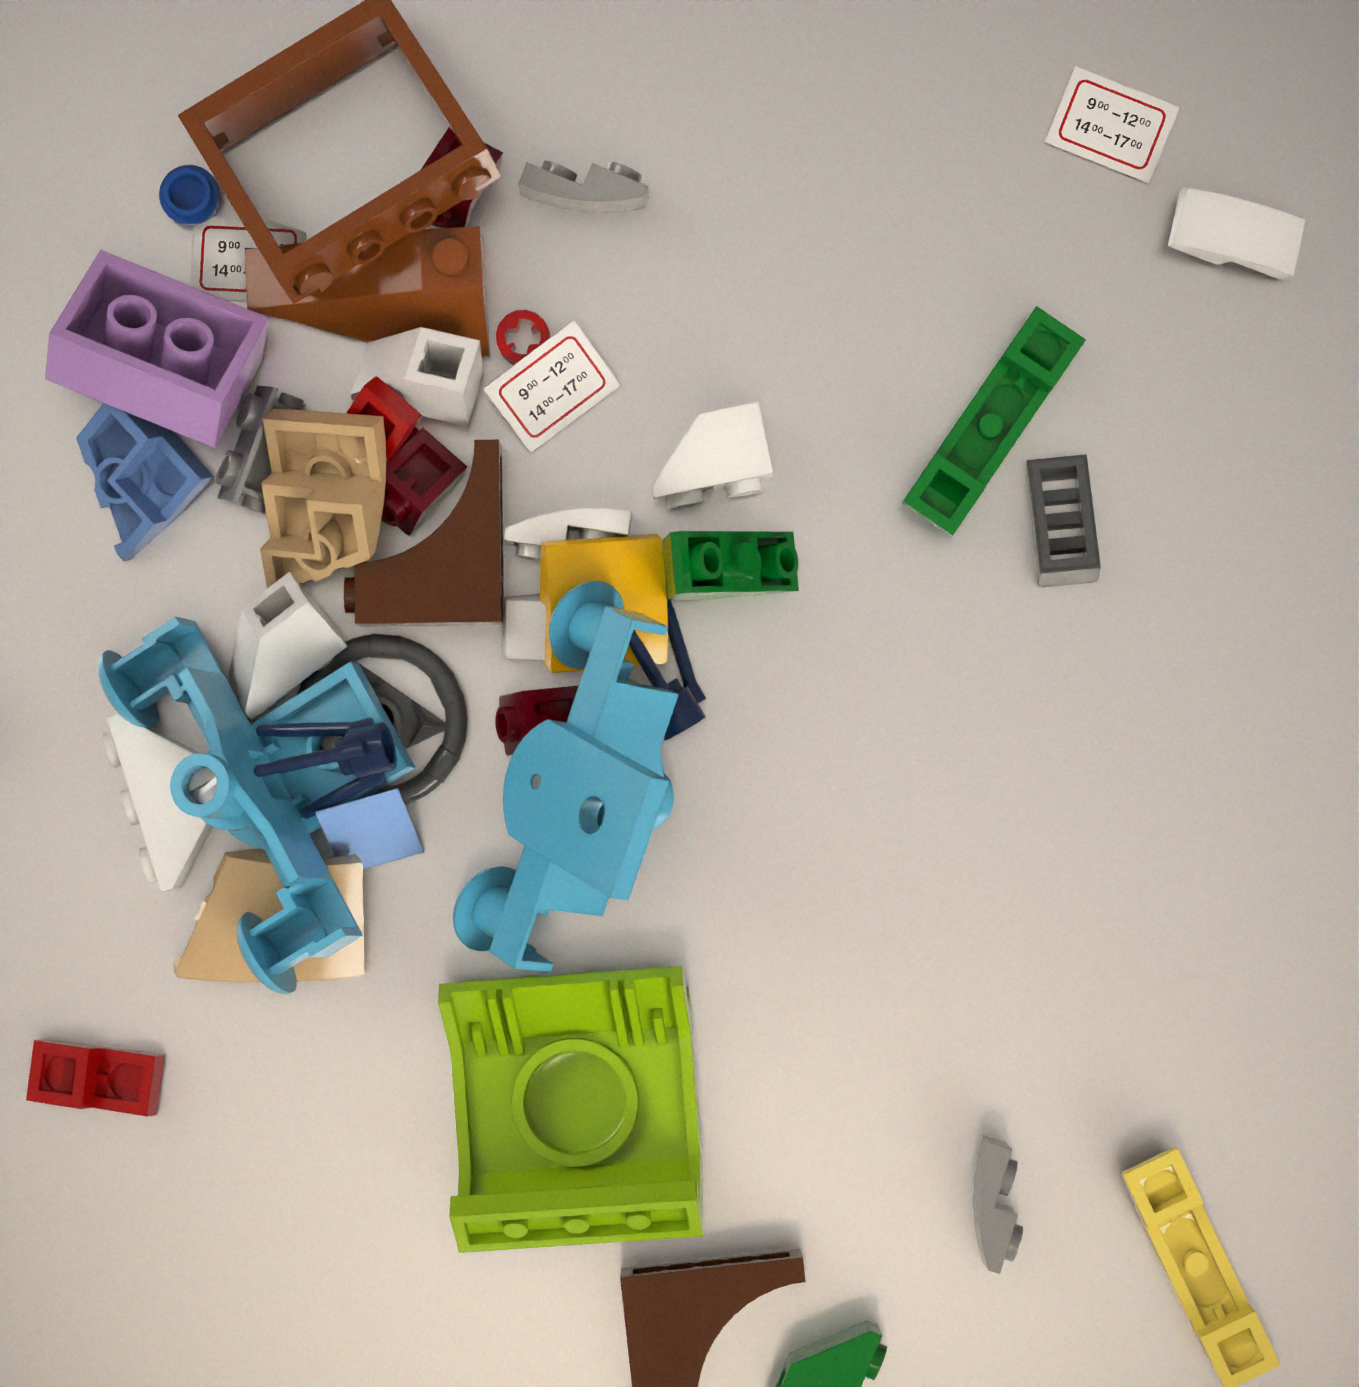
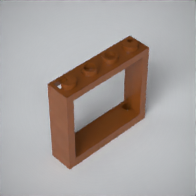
[178,0,501,304]

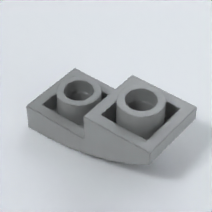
[518,161,649,213]
[973,1135,1023,1274]

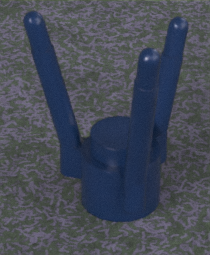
[629,587,706,741]
[254,717,397,819]

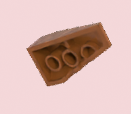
[245,226,490,358]

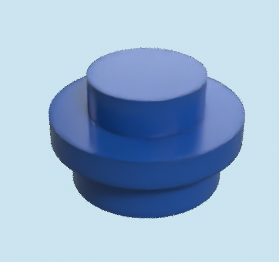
[159,165,220,226]

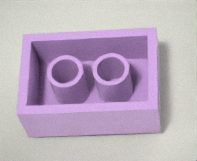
[45,250,269,448]

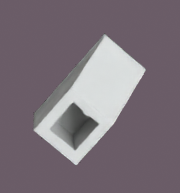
[351,327,483,426]
[652,402,773,510]
[228,572,348,721]

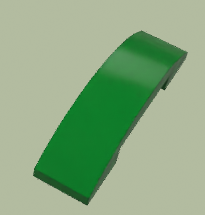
[902,306,1086,537]

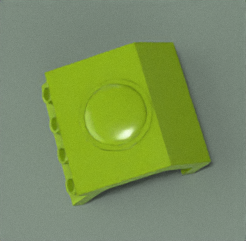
[438,966,703,1253]

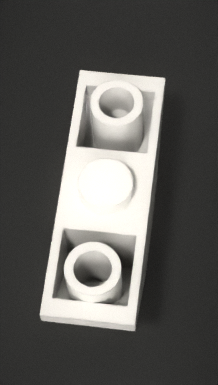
[103,714,213,892]

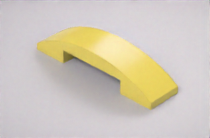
[1121,1146,1280,1387]

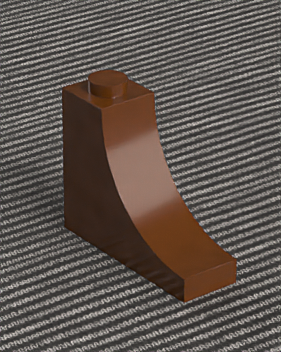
[344,439,504,627]
[620,1249,806,1387]

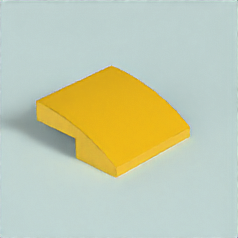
[540,534,668,673]

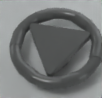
[297,634,468,805]

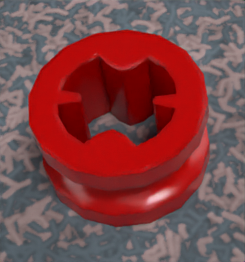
[496,310,550,365]

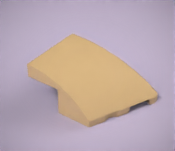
[260,408,386,588]
[174,848,365,983]

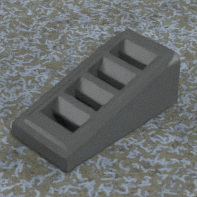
[1026,454,1101,587]

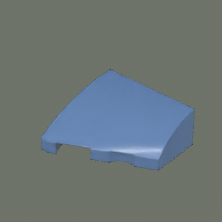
[76,403,214,561]

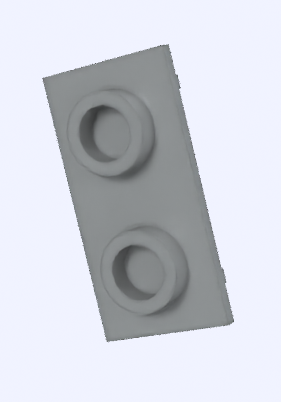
[216,385,304,514]

